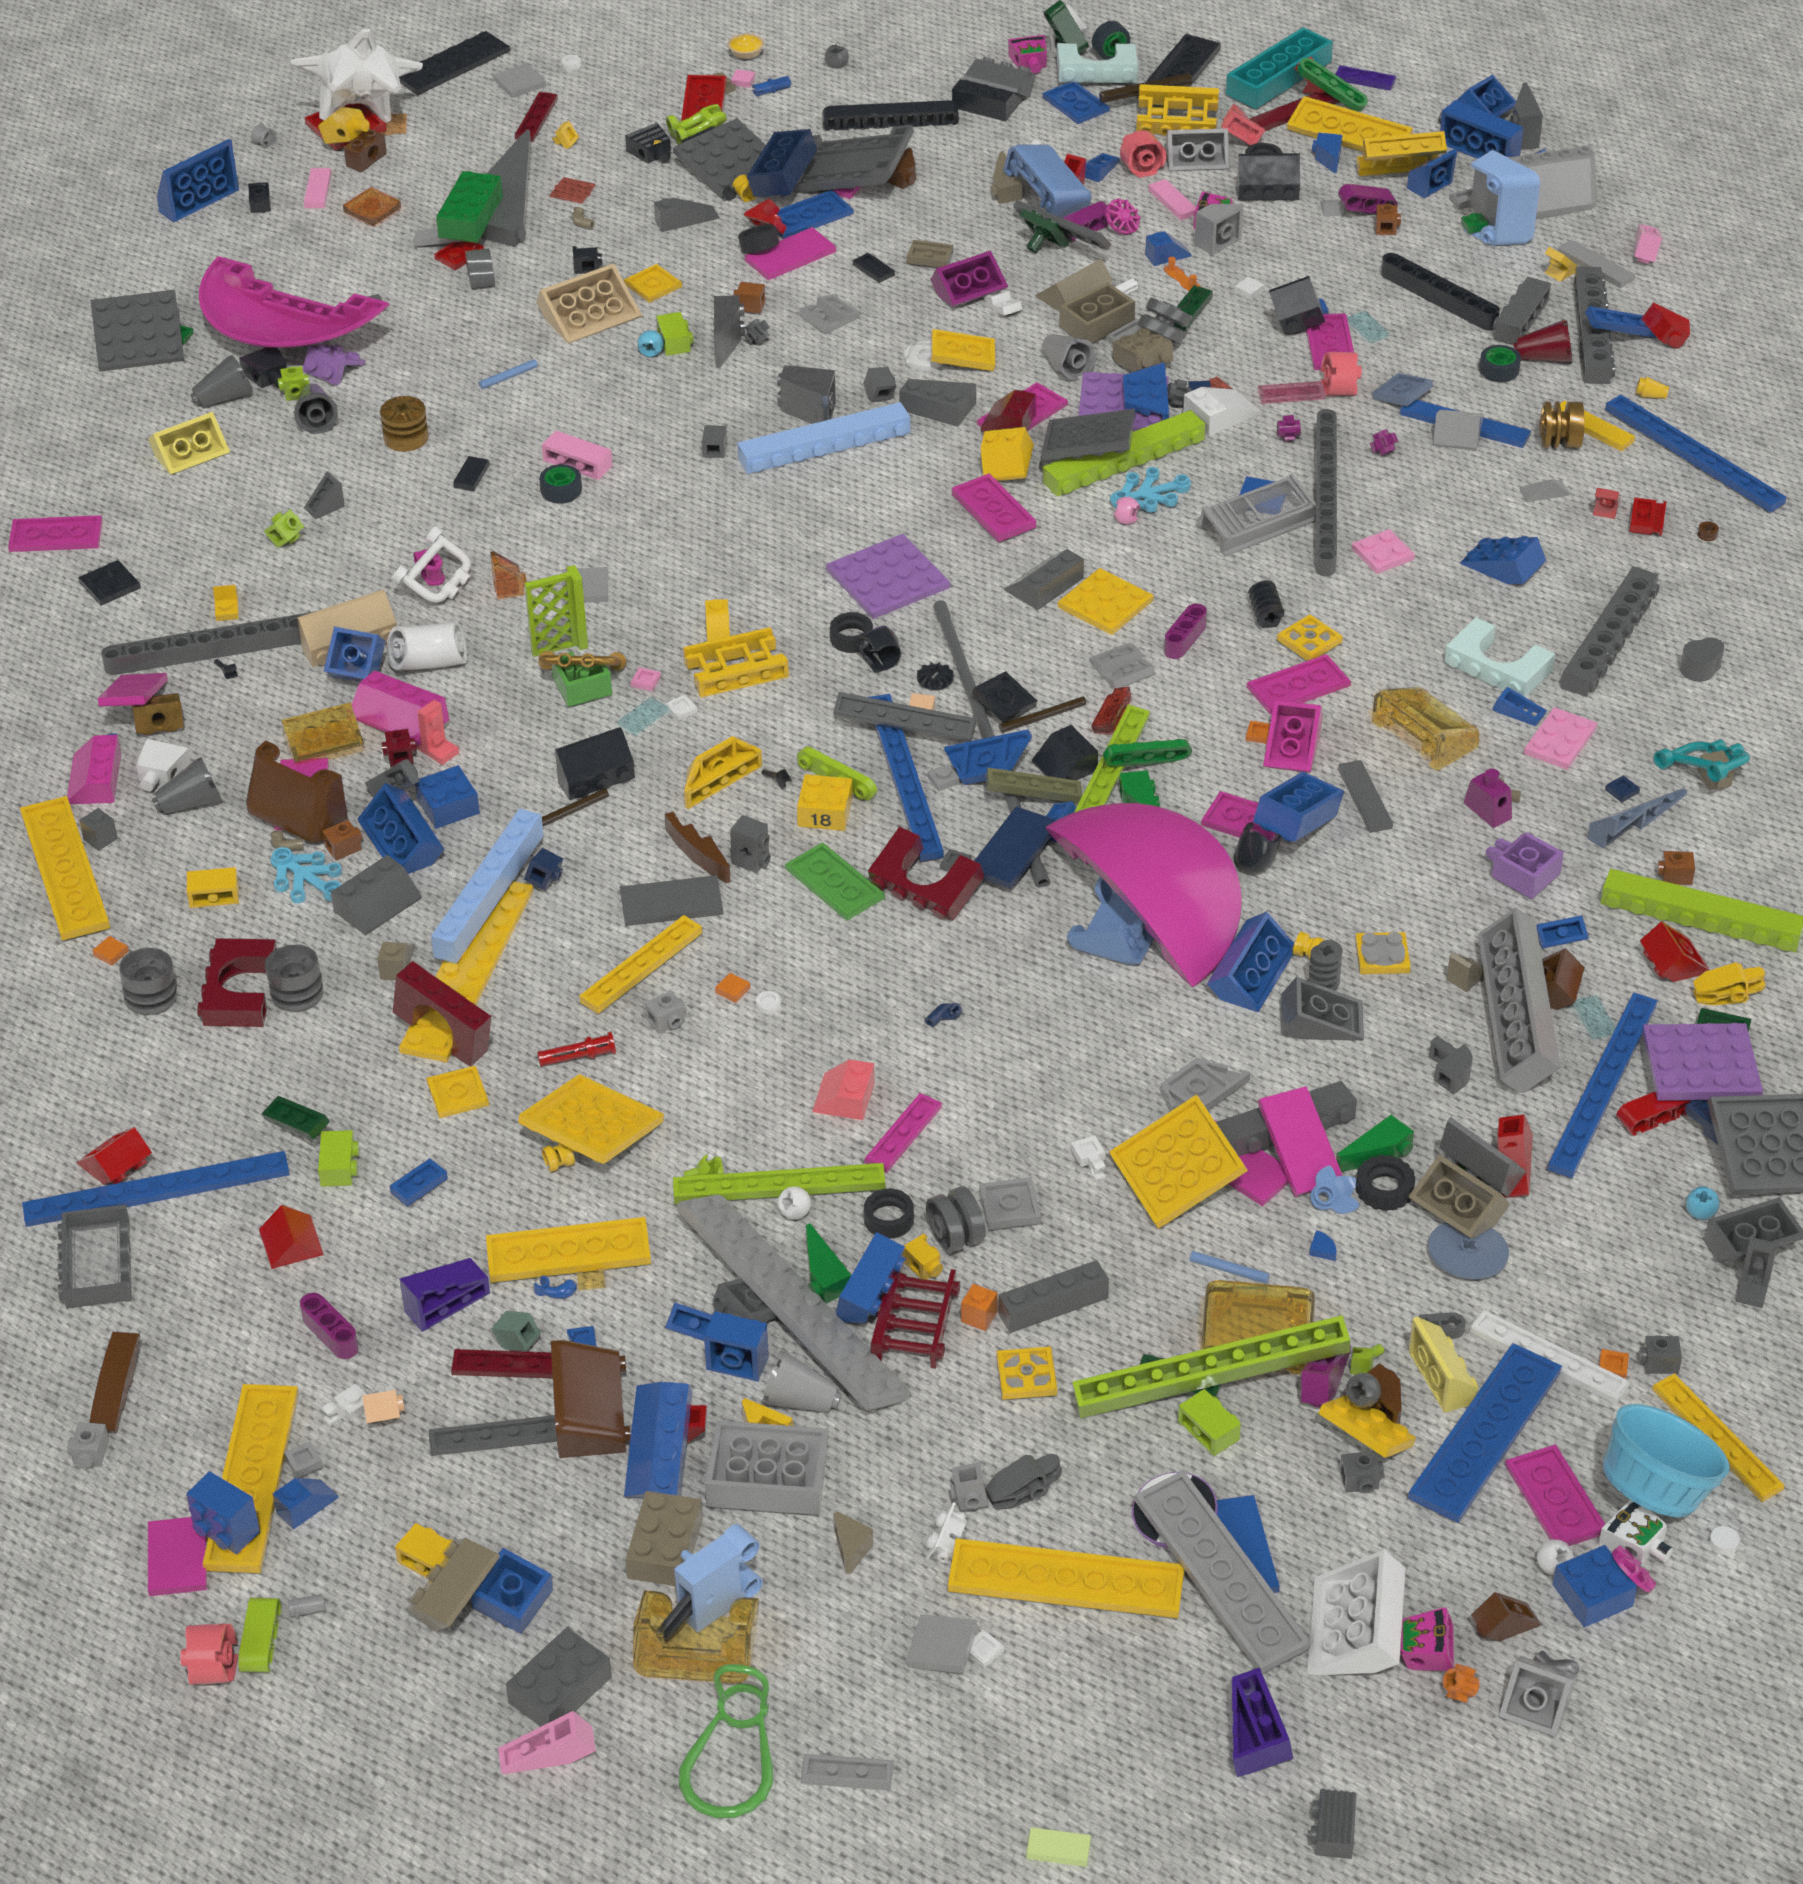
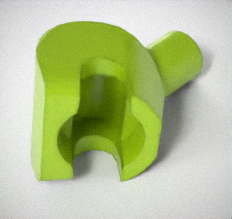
[684,1154,724,1176]
[1350,1344,1384,1375]

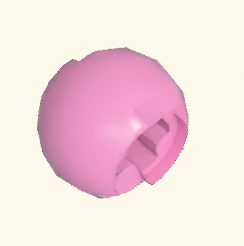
[1113,497,1140,524]

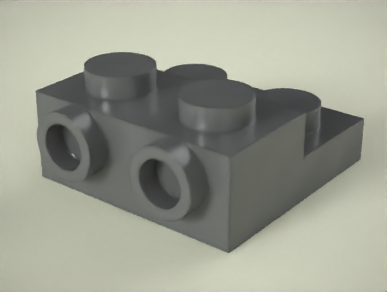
[713,1278,778,1323]

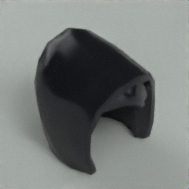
[856,625,902,673]
[1236,822,1281,873]

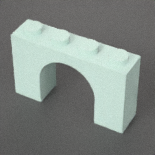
[1057,43,1138,83]
[1444,617,1555,697]

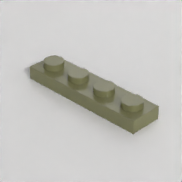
[985,767,1082,803]

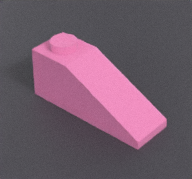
[1633,223,1662,264]
[498,1711,596,1774]

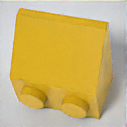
[980,427,1034,481]

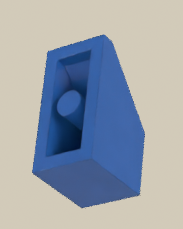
[1312,132,1342,173]
[1145,231,1191,266]
[273,1478,339,1530]

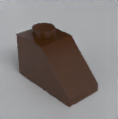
[887,147,916,189]
[1362,1363,1402,1424]
[1471,1592,1542,1642]

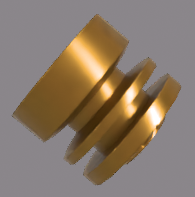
[380,396,429,452]
[1539,401,1584,448]

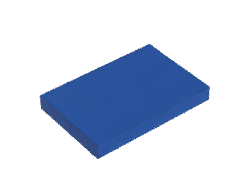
[1042,82,1109,124]

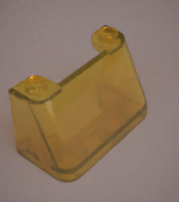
[1372,687,1479,772]
[1200,1280,1315,1374]
[633,1590,759,1683]

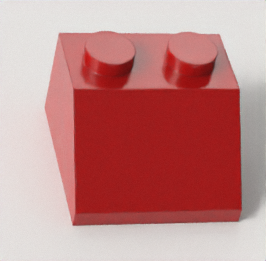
[1640,921,1710,982]
[76,1127,152,1185]

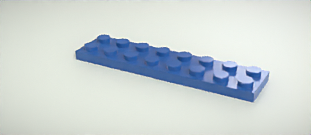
[1408,1343,1562,1523]

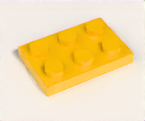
[931,329,995,371]
[1318,1395,1417,1458]

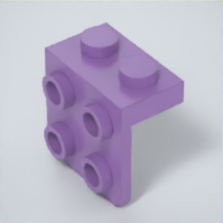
[303,344,365,385]

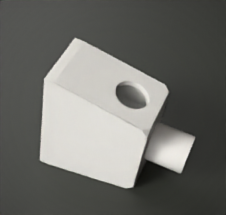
[136,739,191,791]

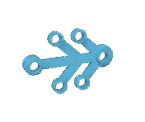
[1110,467,1191,512]
[271,847,342,903]

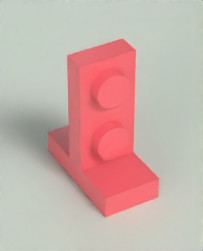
[1221,104,1265,145]
[416,700,459,765]

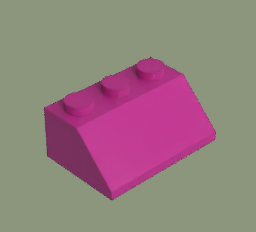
[67,735,122,804]

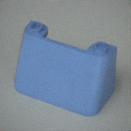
[1003,144,1092,218]
[1067,876,1154,965]

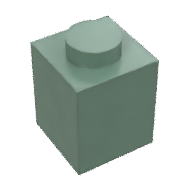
[491,1310,541,1352]

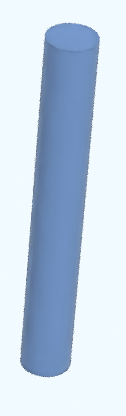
[478,359,538,389]
[1190,1251,1270,1284]

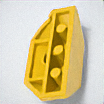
[684,736,762,809]

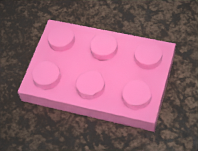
[1524,707,1597,770]

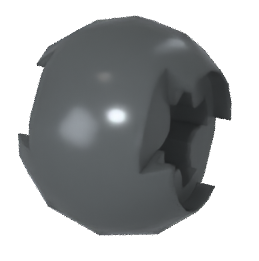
[824,44,849,69]
[1346,1372,1381,1408]

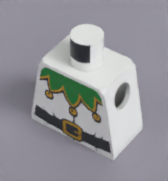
[1599,1500,1673,1565]

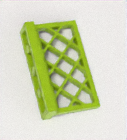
[524,565,588,657]

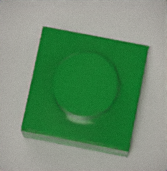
[1461,213,1488,234]

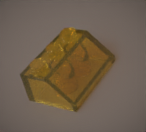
[282,702,364,763]

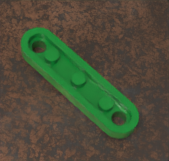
[1297,58,1368,111]
[1103,739,1192,767]

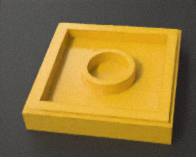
[624,264,682,303]
[426,1065,489,1118]

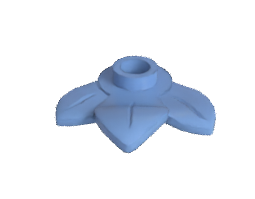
[1310,1165,1360,1214]

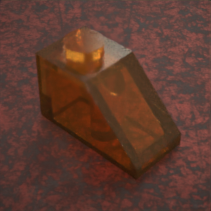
[490,551,527,600]

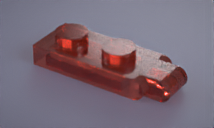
[1091,687,1132,733]

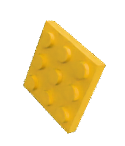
[1058,568,1154,635]

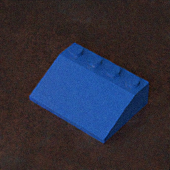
[157,139,239,223]

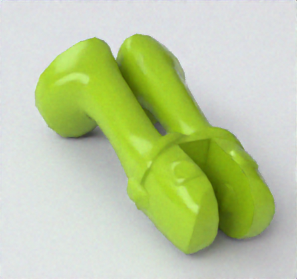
[665,104,727,145]

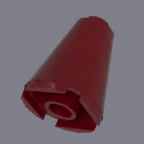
[1513,320,1573,363]

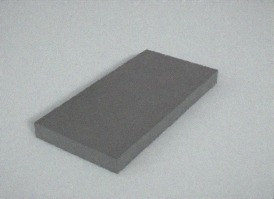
[620,875,723,926]

